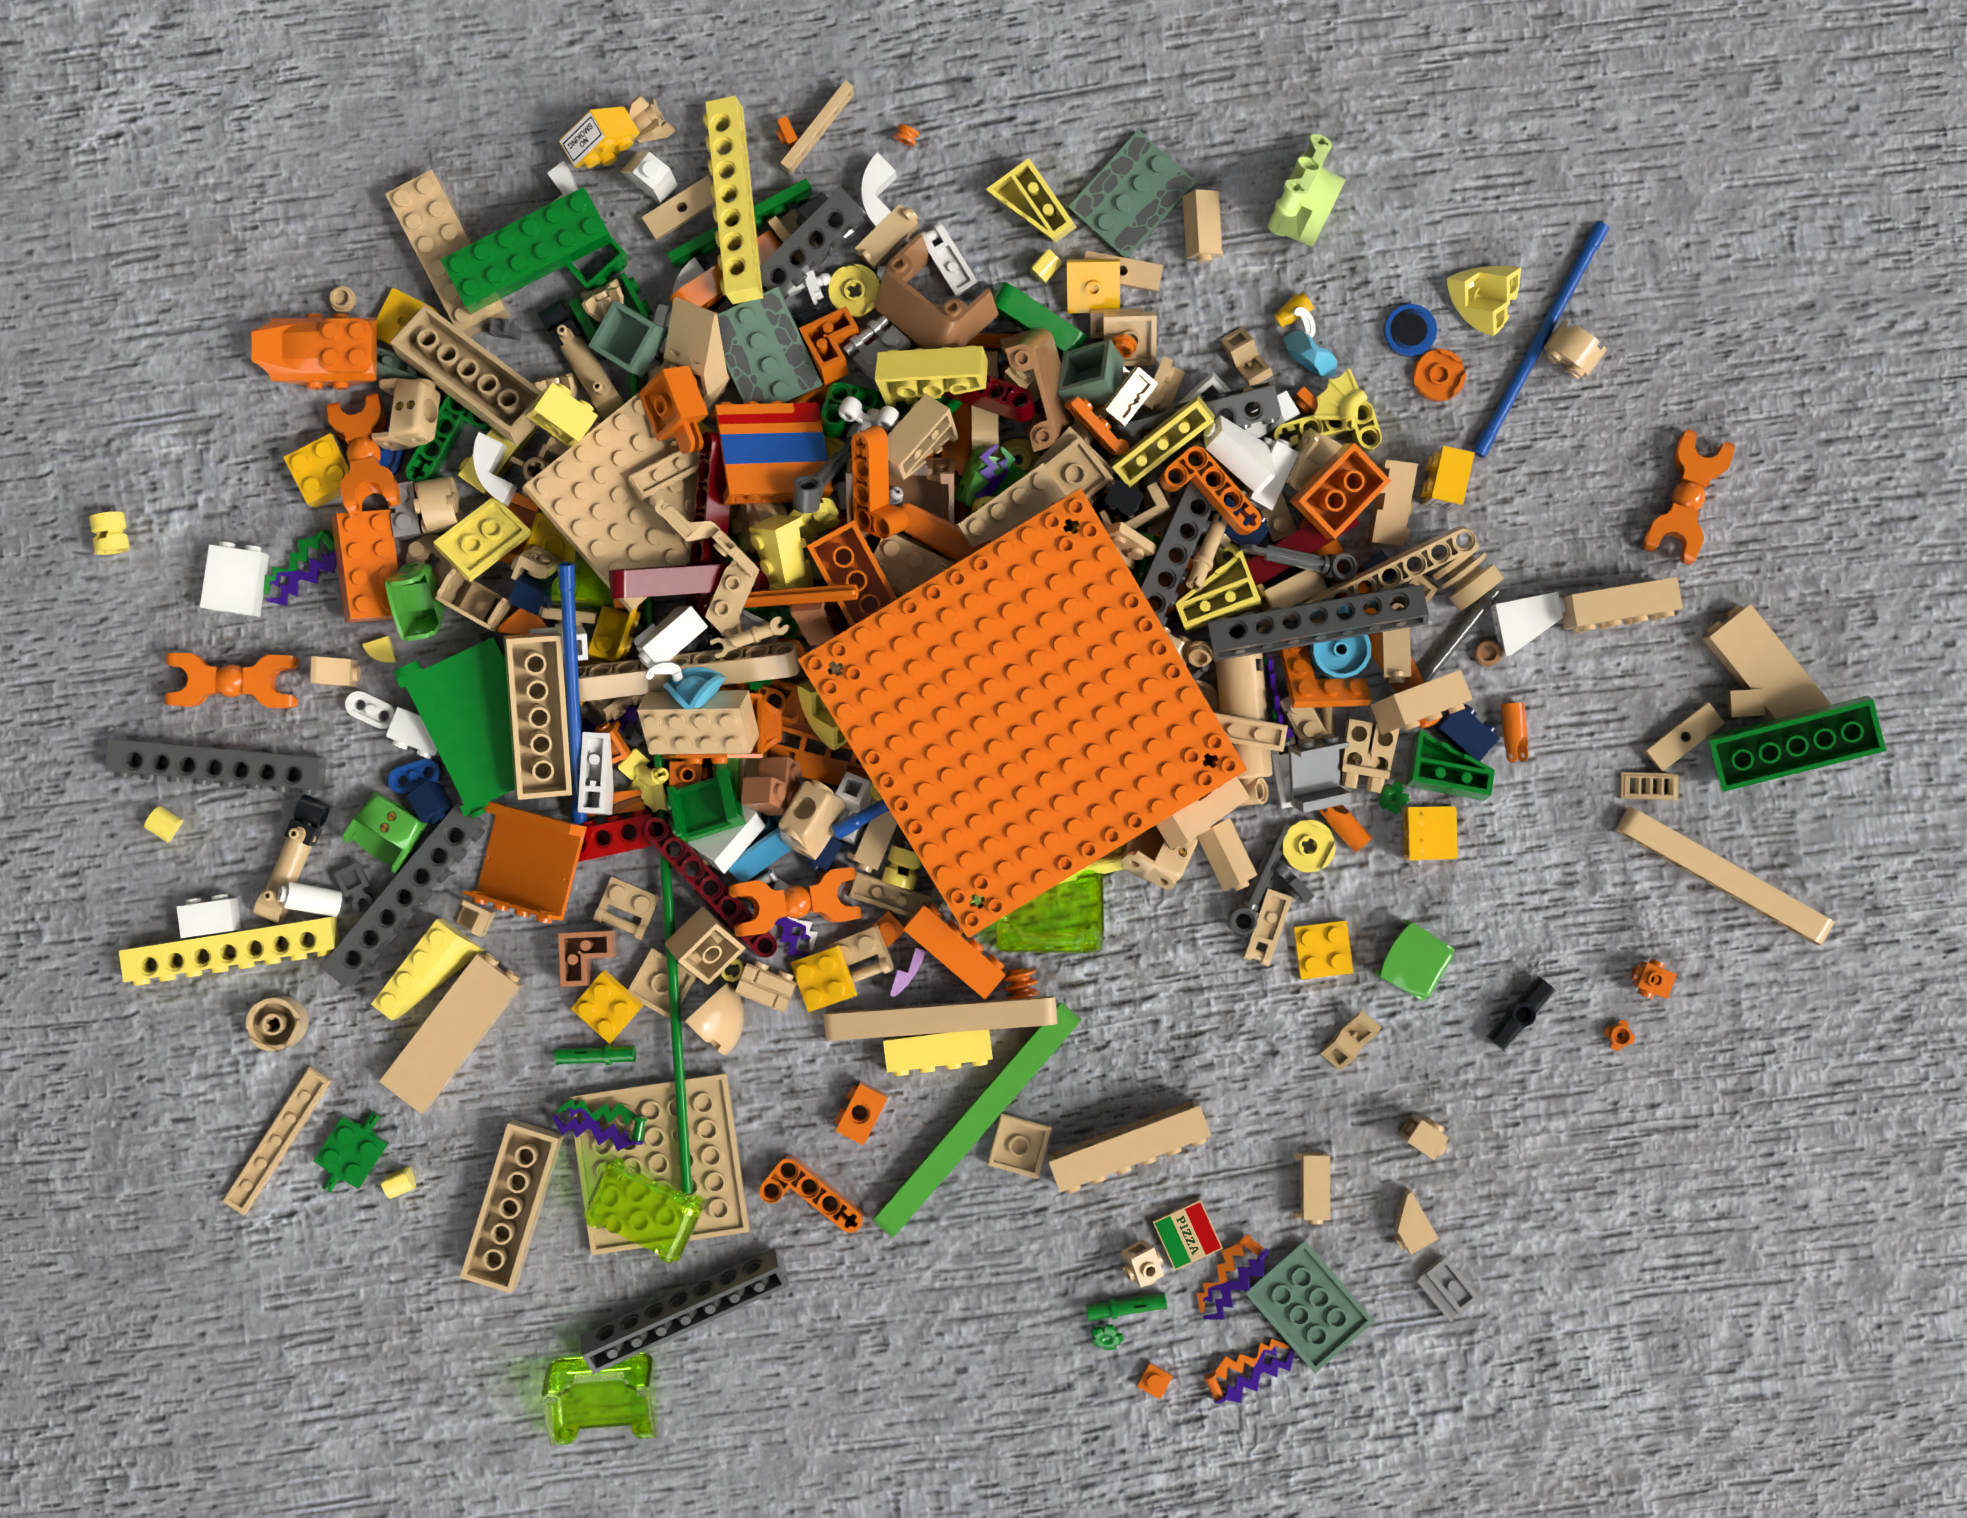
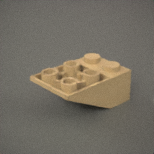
[664,297,728,396]

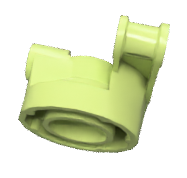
[1267,134,1346,248]

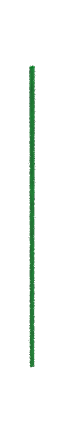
[628,371,692,1194]

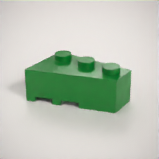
[1406,729,1495,801]

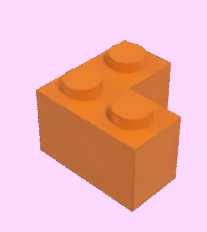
[798,306,859,385]

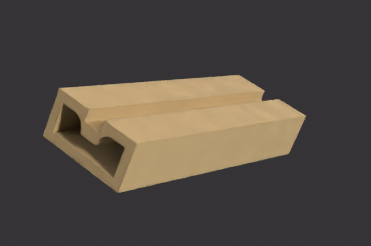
[1702,604,1832,721]
[379,953,523,1114]

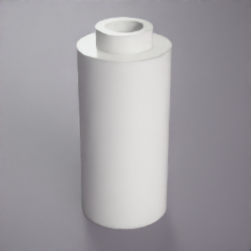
[277,882,342,917]

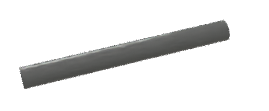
[1420,587,1501,683]

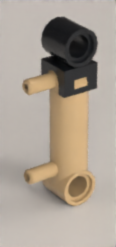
[537,299,625,420]
[254,794,331,924]

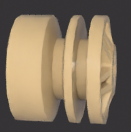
[1432,542,1504,611]

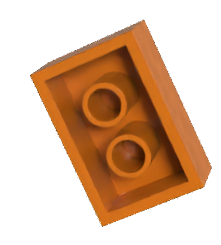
[1290,443,1391,539]

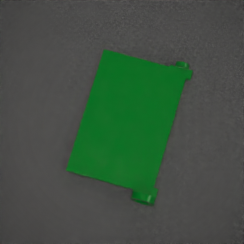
[393,637,515,819]

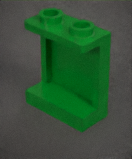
[569,272,653,353]
[666,768,746,843]

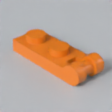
[1064,396,1129,456]

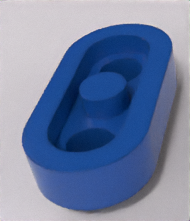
[388,759,442,794]

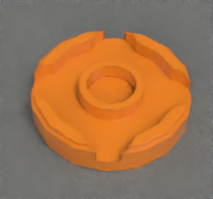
[1412,349,1466,402]

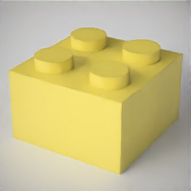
[525,383,598,448]

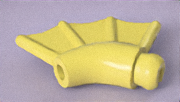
[1312,368,1367,431]
[628,763,669,812]

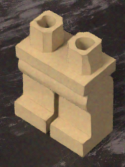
[1340,719,1400,793]

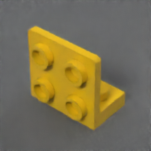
[588,606,641,663]
[1403,806,1458,861]

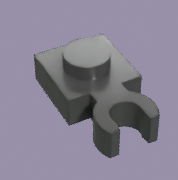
[489,318,522,341]
[334,862,375,912]
[1274,862,1315,903]

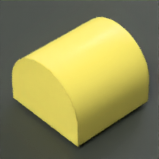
[1029,249,1062,284]
[618,747,651,780]
[144,806,184,843]
[381,1166,416,1199]

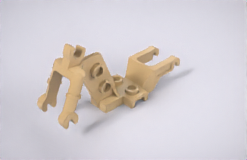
[655,499,790,658]

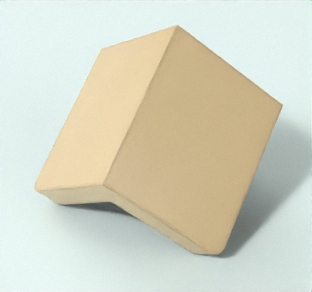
[1726,689,1765,717]
[456,899,496,937]

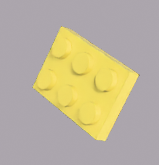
[433,497,531,582]

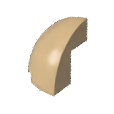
[685,982,744,1056]

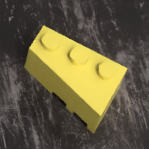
[986,158,1077,243]
[748,515,814,590]
[1175,550,1261,633]

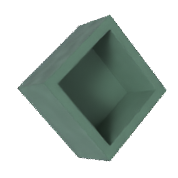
[588,300,668,377]
[1057,339,1124,407]

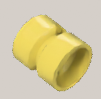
[89,512,130,555]
[881,845,922,890]

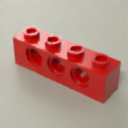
[578,809,658,862]

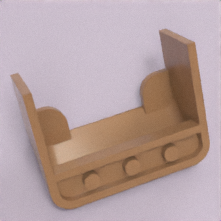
[874,233,999,349]

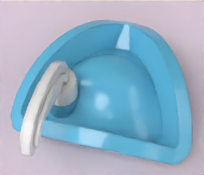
[1283,307,1337,377]
[645,662,726,710]

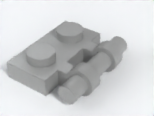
[842,315,912,379]

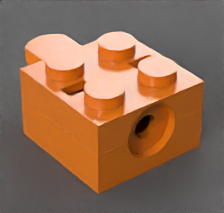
[639,366,708,454]

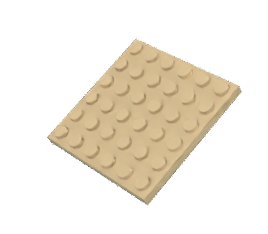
[522,392,740,612]
[569,1073,750,1255]

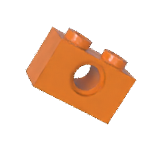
[834,1081,889,1146]

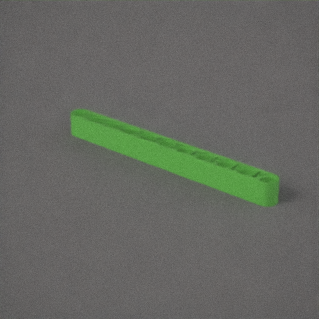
[872,1002,1081,1238]

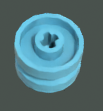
[1308,635,1371,679]

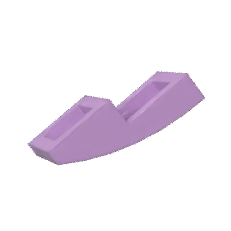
[890,946,926,997]

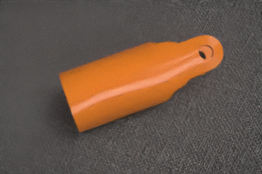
[1500,702,1529,763]
[1319,805,1372,853]

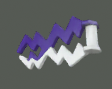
[751,869,818,957]

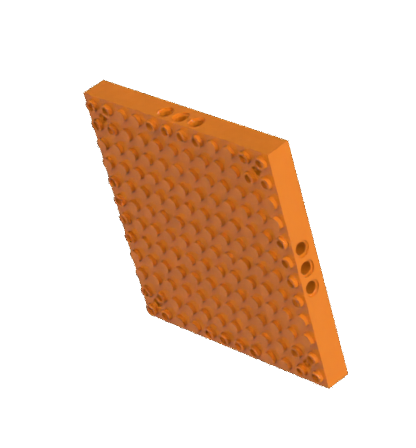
[797,488,1247,938]

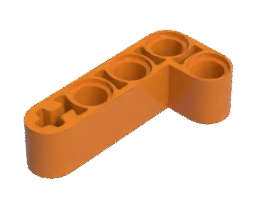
[851,425,909,539]
[1159,446,1262,535]
[759,1155,864,1233]

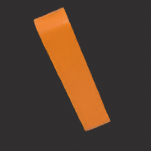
[669,230,782,309]

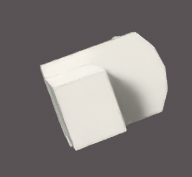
[788,270,831,305]

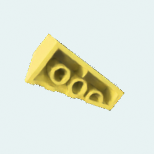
[875,345,988,407]
[371,918,485,1020]

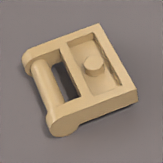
[593,876,661,941]
[828,925,894,984]

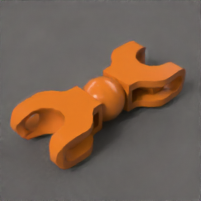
[327,393,401,516]
[1642,428,1735,565]
[164,653,299,709]
[728,867,862,937]

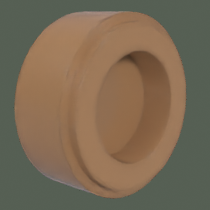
[1474,640,1502,667]

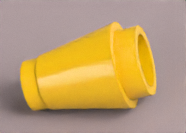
[1274,291,1314,328]

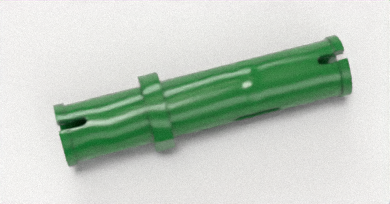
[554,1044,636,1065]
[1086,1292,1167,1322]

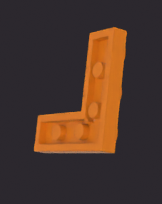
[1279,645,1372,708]

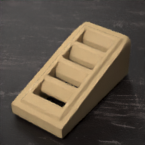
[1620,772,1679,800]

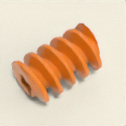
[1003,967,1039,999]

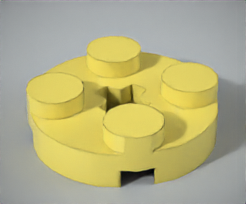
[829,264,880,319]
[788,498,840,542]
[1282,820,1336,873]

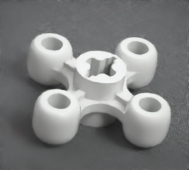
[838,397,900,440]

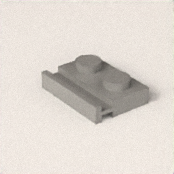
[1415,1255,1480,1322]

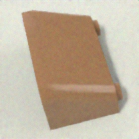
[998,327,1075,452]
[846,457,955,538]

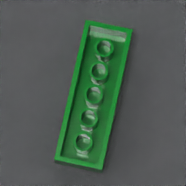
[440,187,612,315]
[1706,695,1887,792]

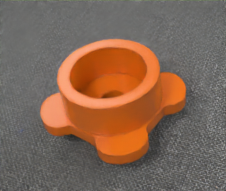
[1604,1020,1635,1051]

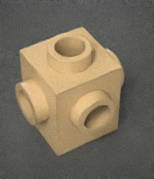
[1120,1240,1164,1287]

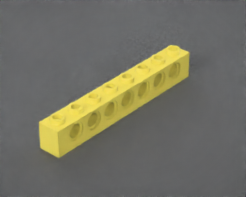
[703,95,763,304]
[119,916,340,986]

